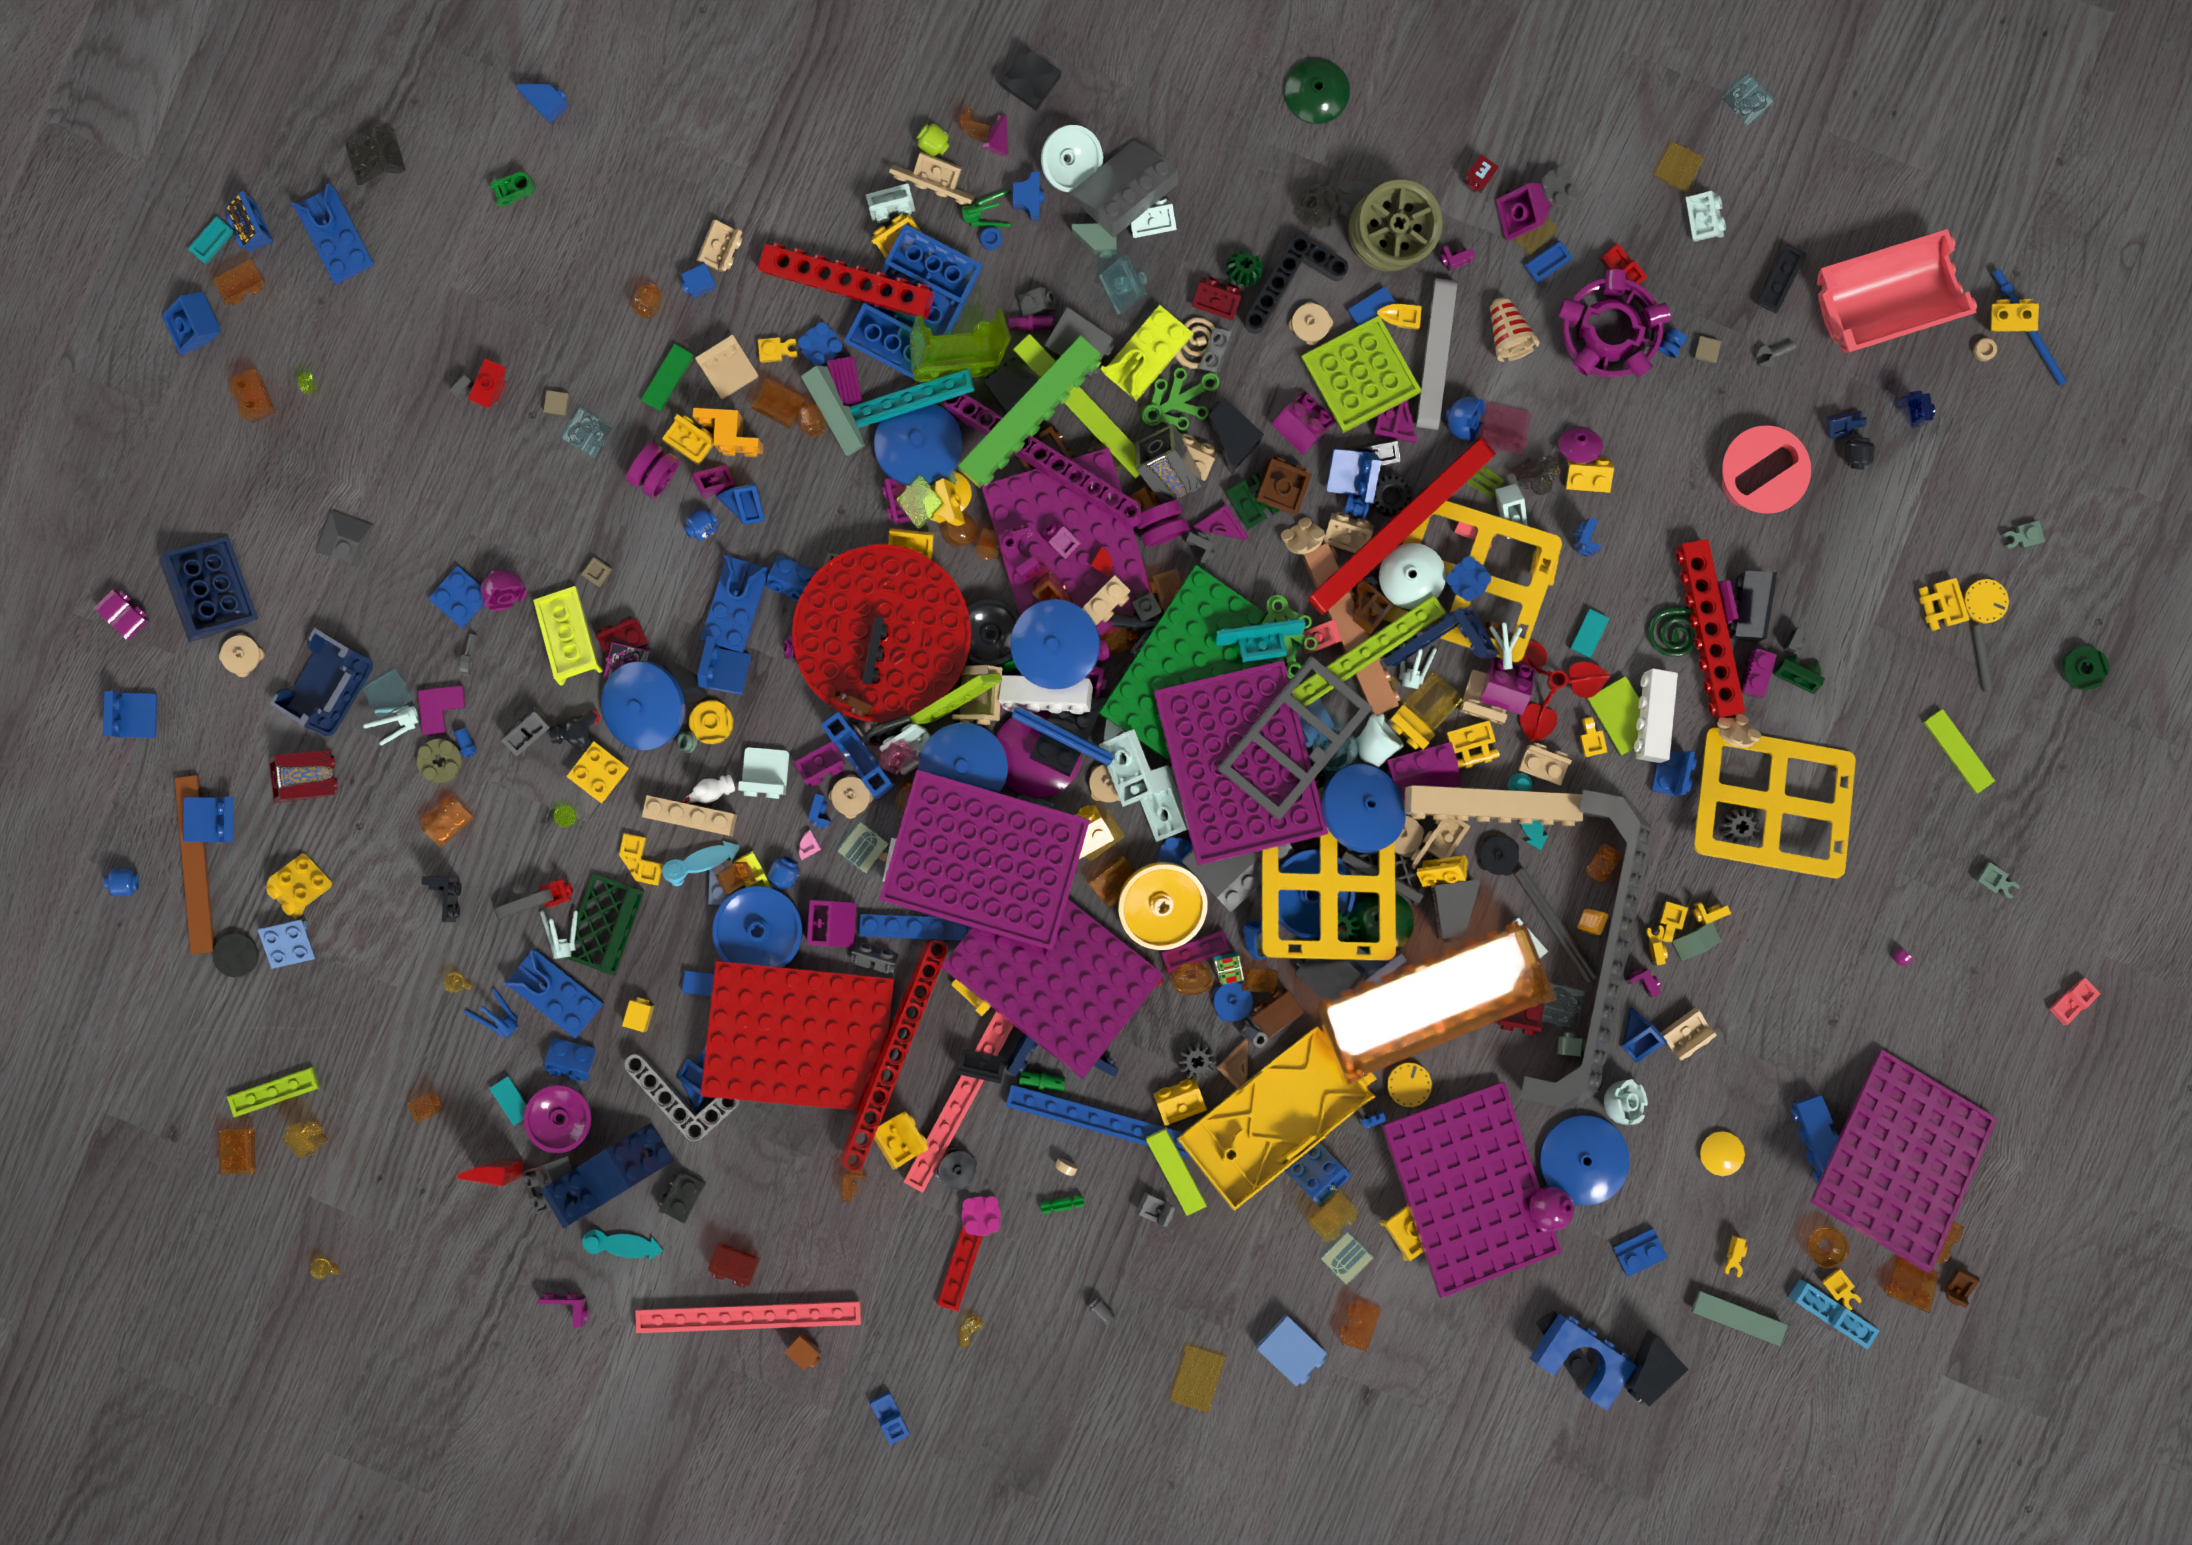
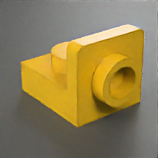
[1693,902,1731,925]

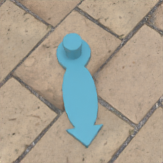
[662,841,740,886]

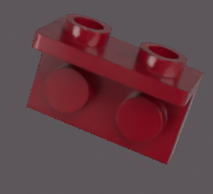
[1191,276,1243,321]
[595,616,649,657]
[1495,997,1544,1035]

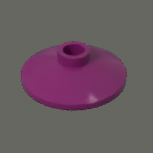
[1558,427,1603,463]

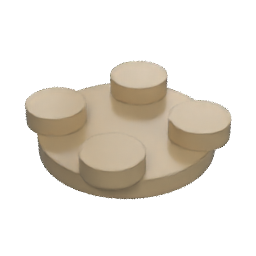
[1289,302,1333,346]
[1281,517,1325,554]
[219,633,265,678]
[1717,714,1761,748]
[1089,764,1120,803]
[829,774,874,819]
[1395,816,1424,858]

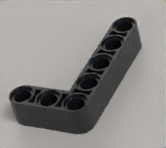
[1245,235,1348,334]

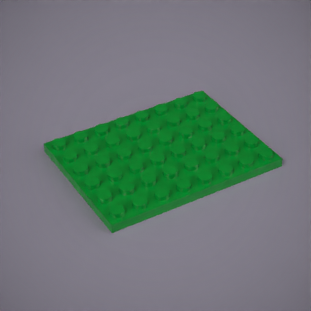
[1099,565,1301,762]

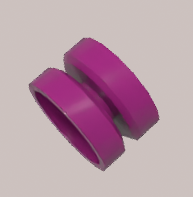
[626,441,680,499]
[1137,500,1190,548]

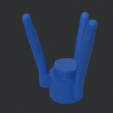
[464,988,519,1039]

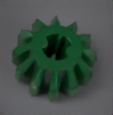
[1225,249,1263,288]
[1338,909,1359,942]

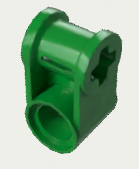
[489,172,535,207]

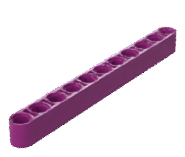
[942,394,1142,527]

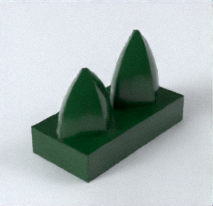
[1774,654,1825,694]

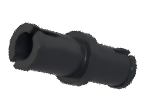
[1112,613,1157,631]

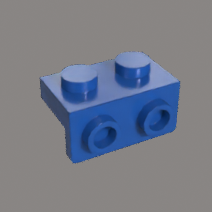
[1572,517,1602,557]
[766,555,817,601]
[545,1038,596,1081]

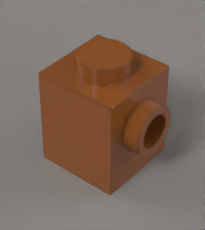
[784,1333,821,1371]

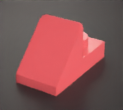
[1303,620,1342,654]

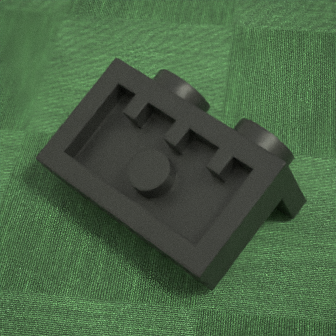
[658,1171,706,1224]

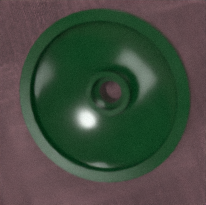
[1284,58,1350,124]
[1347,892,1414,954]

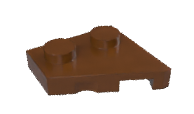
[1353,579,1394,634]
[831,690,874,717]

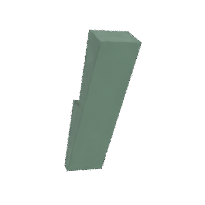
[801,366,865,456]
[1691,1291,1788,1346]

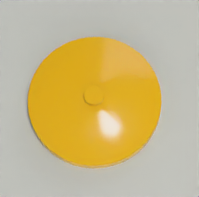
[1118,862,1207,950]

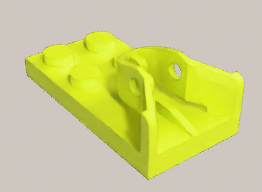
[1100,305,1194,401]
[533,586,603,686]

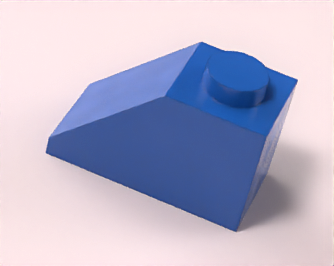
[516,84,569,124]

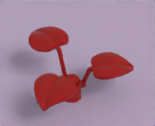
[1517,640,1610,742]

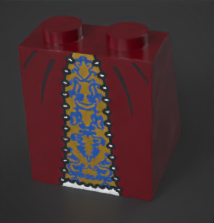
[269,750,338,804]

